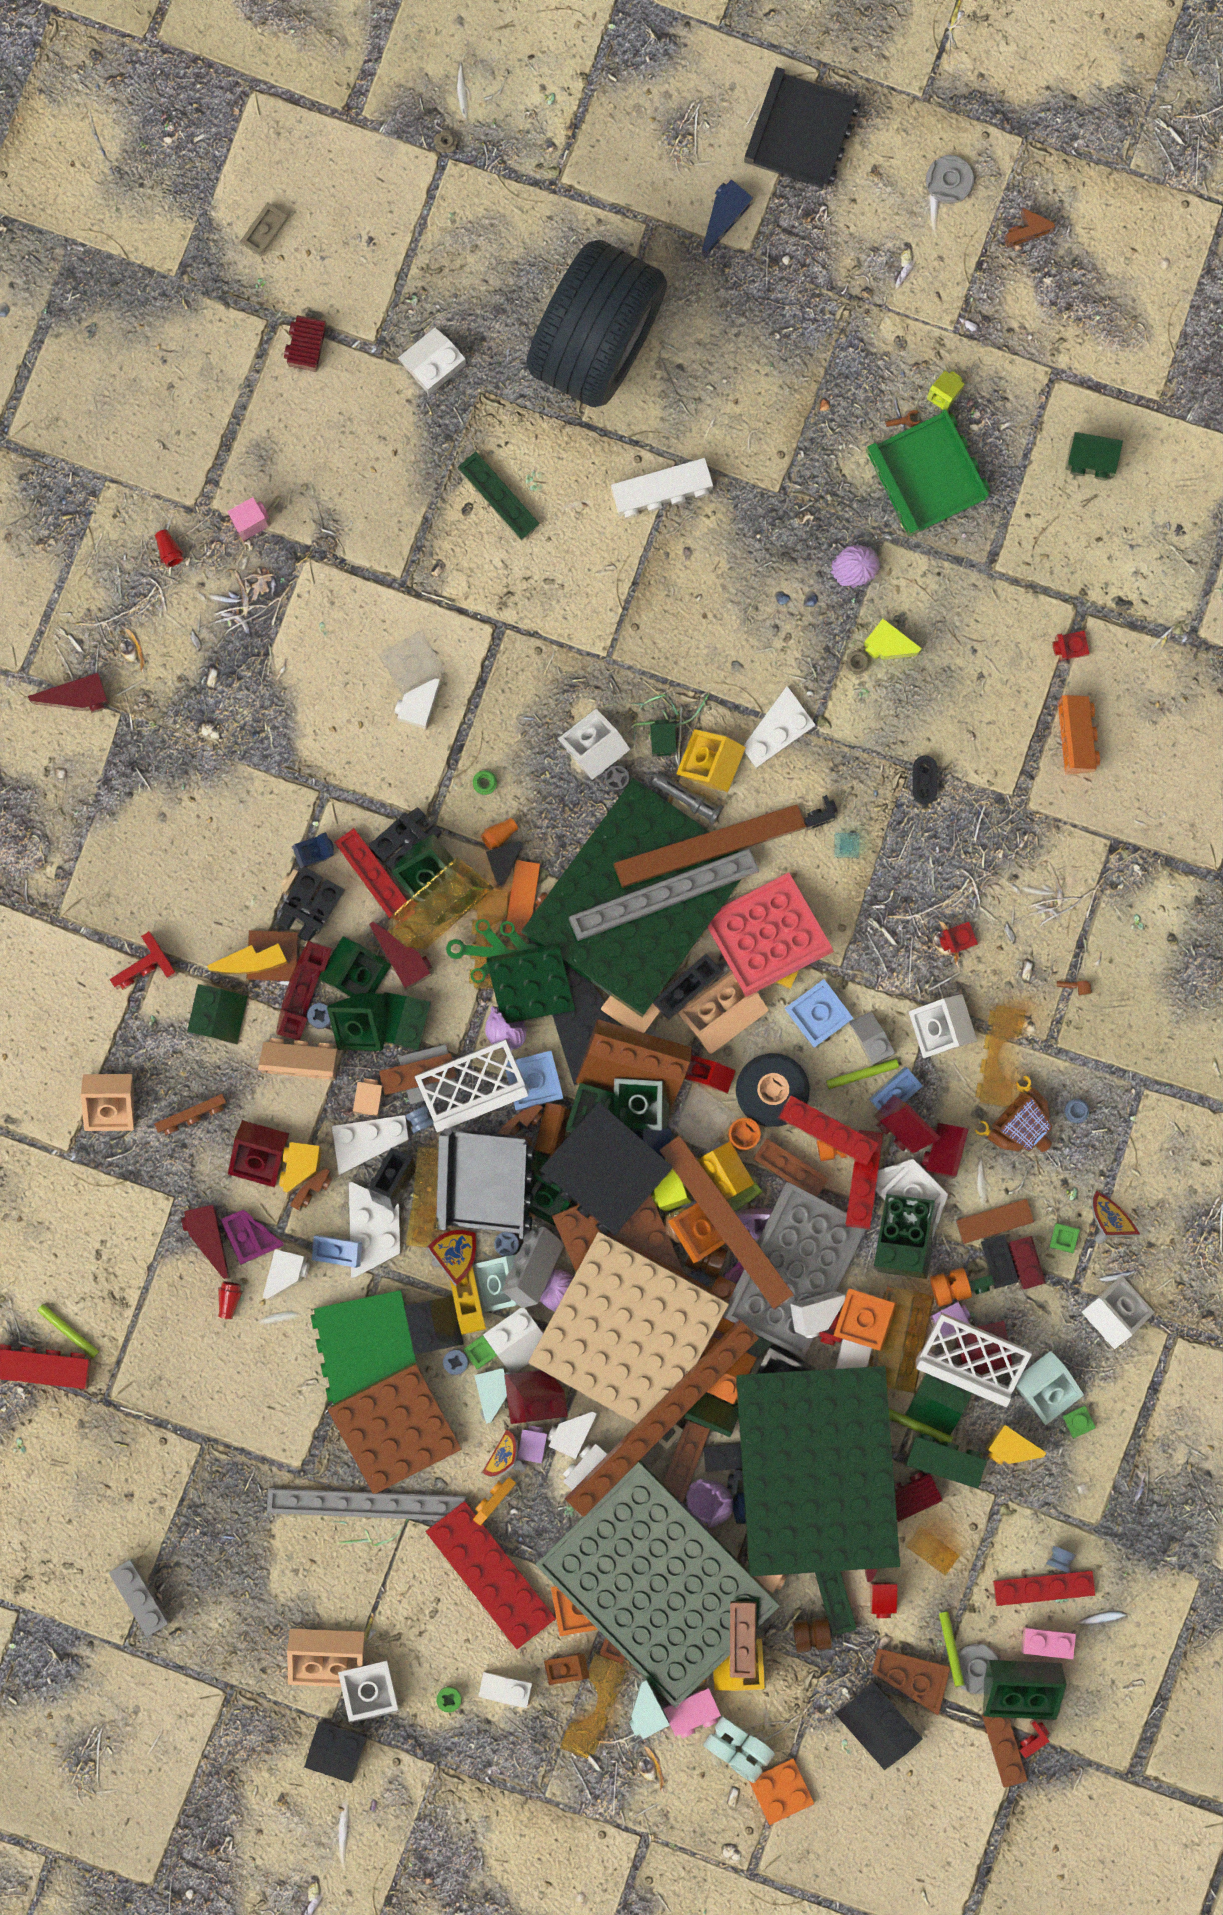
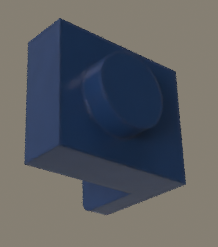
[292,832,334,869]

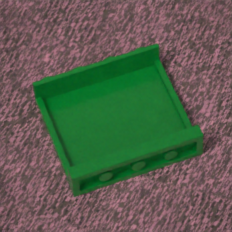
[866,409,990,537]
[310,1290,418,1404]

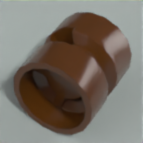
[685,1246,728,1279]
[793,1617,831,1653]

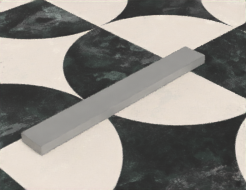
[569,848,759,941]
[267,1488,467,1520]

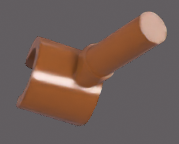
[885,410,920,427]
[1057,981,1092,996]

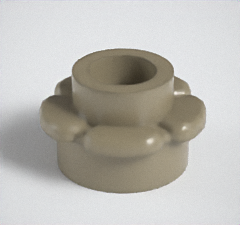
[434,130,458,153]
[845,651,870,675]

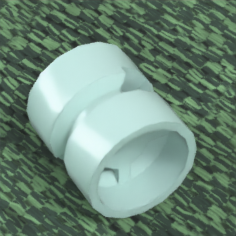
[703,1716,749,1763]
[729,1735,775,1783]

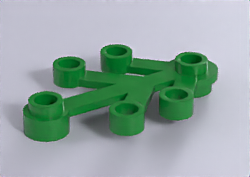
[446,919,538,983]

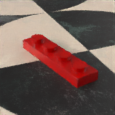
[334,828,412,922]
[846,1130,884,1230]
[993,1570,1095,1606]

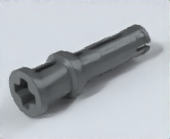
[652,771,724,825]

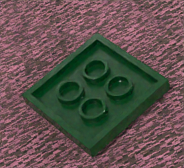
[487,943,575,1024]

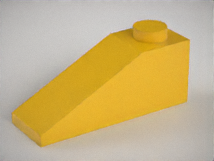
[450,1266,486,1335]

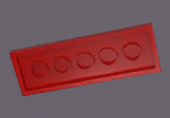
[425,1500,556,1649]

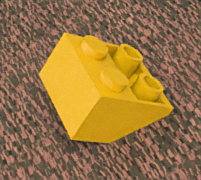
[698,1141,754,1200]
[279,1142,322,1194]
[713,1637,765,1691]

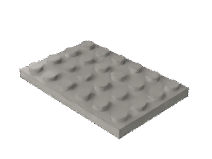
[723,1182,866,1358]

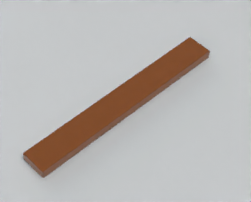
[614,805,806,888]
[660,1135,795,1310]

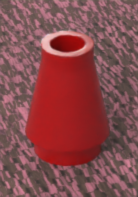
[154,529,184,567]
[218,1281,243,1319]

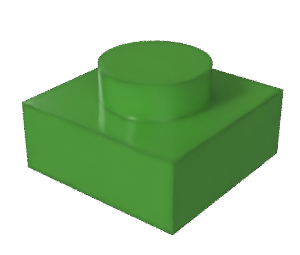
[1049,1223,1080,1254]
[463,1335,497,1370]
[1062,1406,1096,1439]

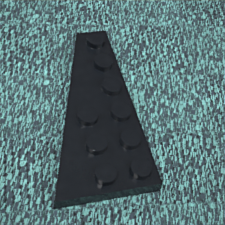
[528,938,623,1086]

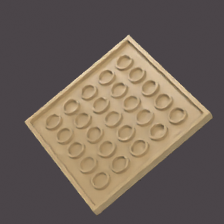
[528,1231,730,1424]

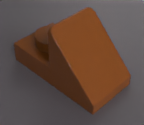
[1004,208,1055,248]
[544,1653,590,1685]

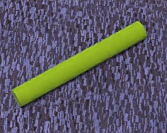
[826,1059,899,1090]
[37,1304,100,1359]
[889,1408,953,1443]
[939,1612,965,1687]

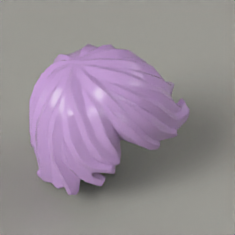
[831,545,880,588]
[485,1006,527,1050]
[540,1269,574,1312]
[686,1479,734,1528]

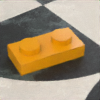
[473,1477,516,1526]

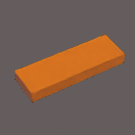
[505,860,540,937]

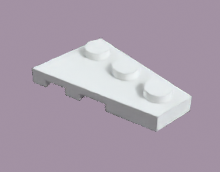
[744,686,816,768]
[332,1115,409,1175]

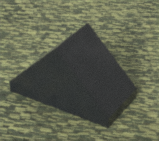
[486,841,524,889]

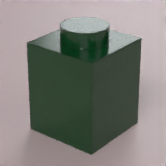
[650,720,677,757]

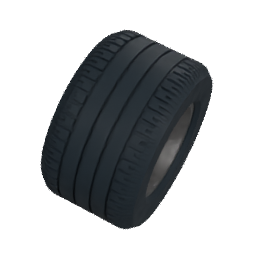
[526,240,667,407]

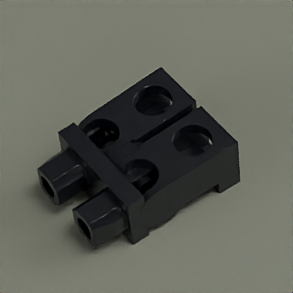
[368,807,442,871]
[278,867,345,942]

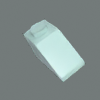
[474,1368,510,1424]

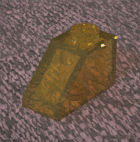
[905,1526,960,1576]

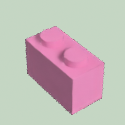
[227,497,269,541]
[1021,1627,1076,1659]
[663,1687,721,1738]

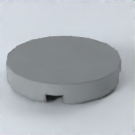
[926,155,974,204]
[958,1644,1000,1694]

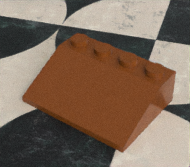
[575,1019,692,1111]

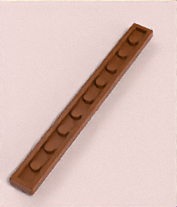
[564,1320,759,1517]
[599,1421,710,1663]

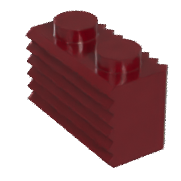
[284,315,327,372]
[1008,1236,1046,1290]
[894,1471,943,1522]

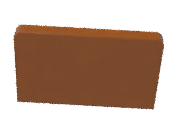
[535,1103,571,1155]

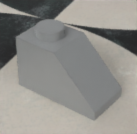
[849,1012,895,1066]

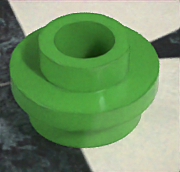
[473,770,497,795]

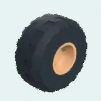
[736,1053,810,1127]

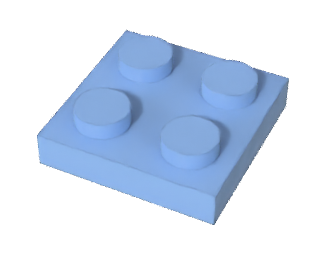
[784,979,853,1048]
[505,1051,564,1111]

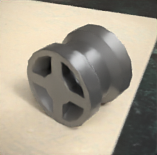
[605,765,629,792]

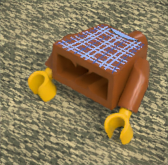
[974,1076,1052,1152]

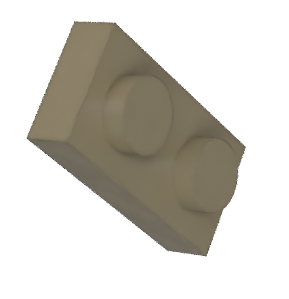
[240,202,288,257]

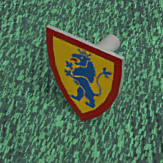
[1092,1191,1140,1244]
[426,1230,476,1286]
[482,1429,527,1478]

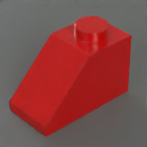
[684,1055,736,1094]
[870,1582,898,1619]

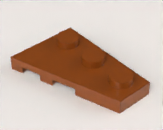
[872,1648,951,1716]

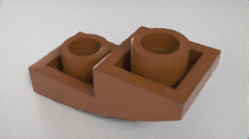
[497,1104,543,1135]
[290,1168,333,1211]

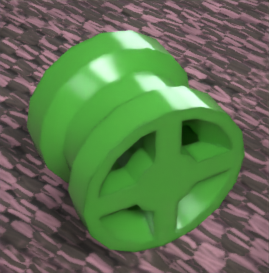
[436,1686,462,1713]

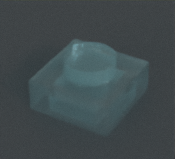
[834,833,859,859]

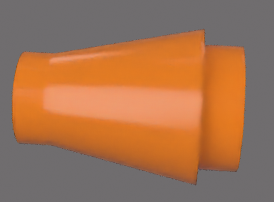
[481,818,518,850]

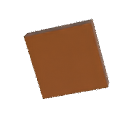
[246,930,298,982]

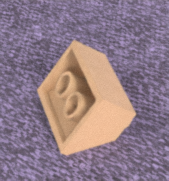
[678,971,769,1055]
[258,1038,338,1080]
[287,1629,365,1687]

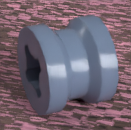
[307,1003,331,1029]
[405,1106,434,1134]
[494,1232,519,1257]
[443,1350,468,1375]
[1046,1545,1076,1573]

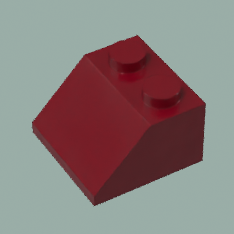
[874,1095,941,1154]
[228,1120,289,1188]
[922,1123,969,1179]
[955,1321,1012,1375]
[504,1370,568,1424]

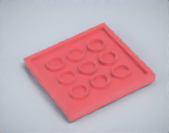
[707,872,834,997]

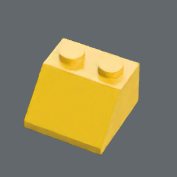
[676,729,746,793]
[985,1425,1046,1465]

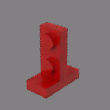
[109,931,177,990]

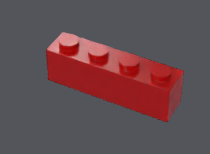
[778,1096,878,1166]
[0,1344,91,1389]

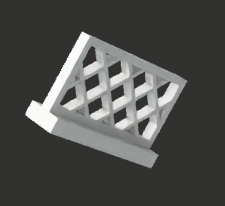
[415,1039,529,1132]
[916,1312,1032,1407]

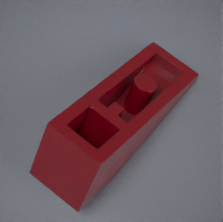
[28,673,109,713]
[369,922,433,990]
[181,1205,230,1279]

